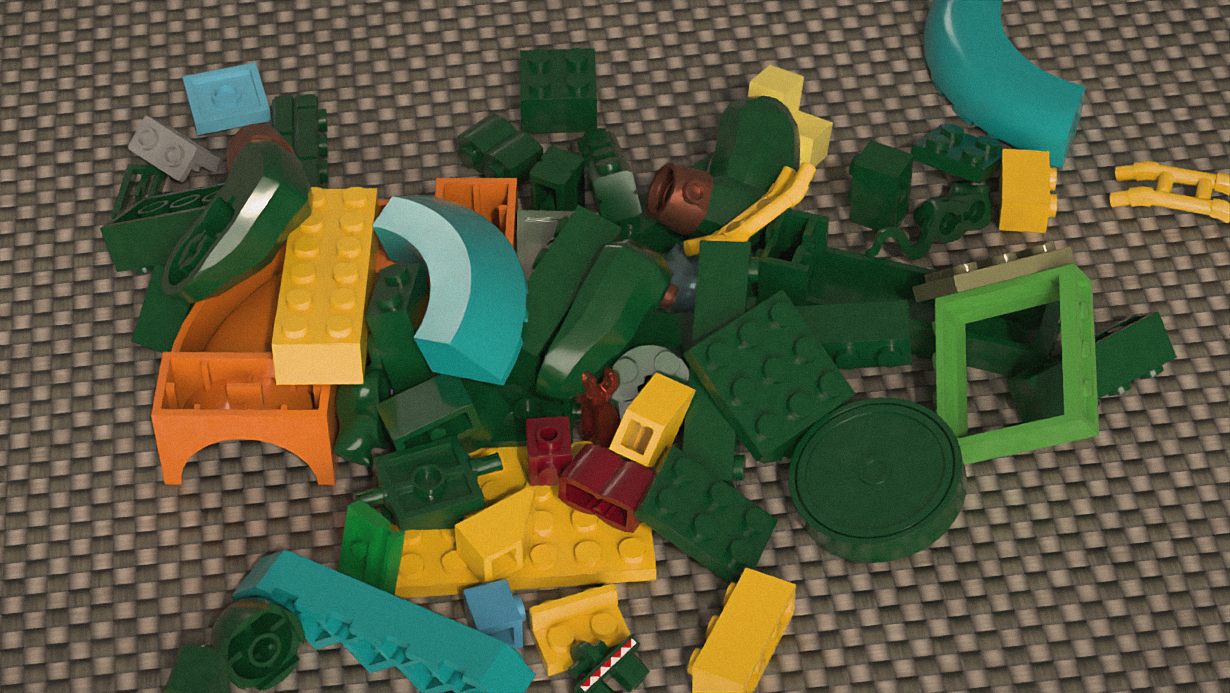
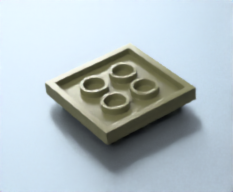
[912,242,1075,303]

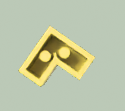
[747,65,833,167]

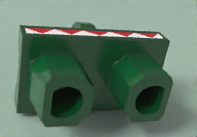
[568,634,650,693]

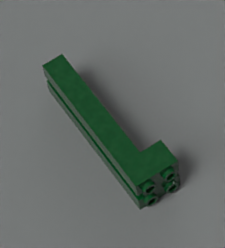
[752,208,1061,377]

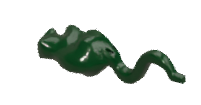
[865,182,991,260]
[334,331,391,466]

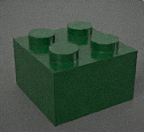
[520,48,597,134]

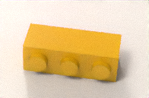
[687,568,796,693]

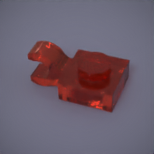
[580,367,619,448]

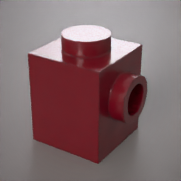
[526,416,572,486]

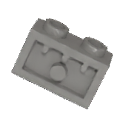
[128,115,223,182]

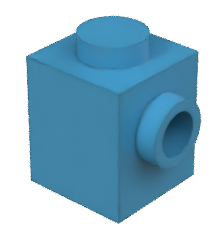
[463,579,526,649]

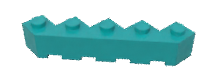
[232,549,536,693]

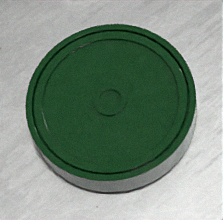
[788,397,967,563]

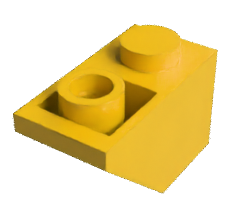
[609,372,696,468]
[455,486,536,583]

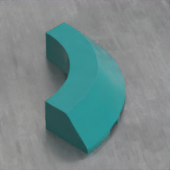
[372,195,529,385]

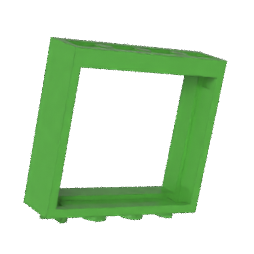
[932,263,1099,465]

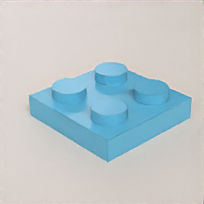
[182,62,272,135]

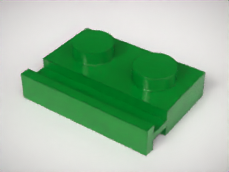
[338,499,405,595]

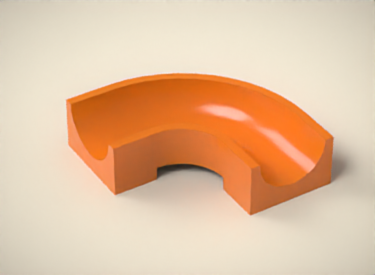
[151,178,519,485]

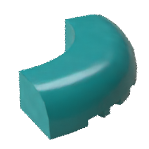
[923,0,1086,168]

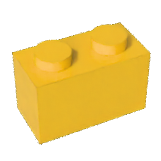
[999,149,1057,233]

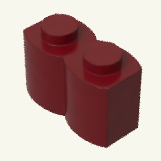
[558,444,654,533]

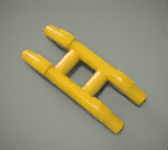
[1110,161,1230,223]
[683,162,817,256]

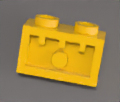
[529,584,631,676]

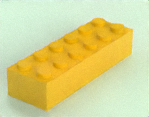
[272,187,379,385]

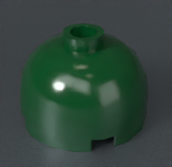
[210,597,305,691]

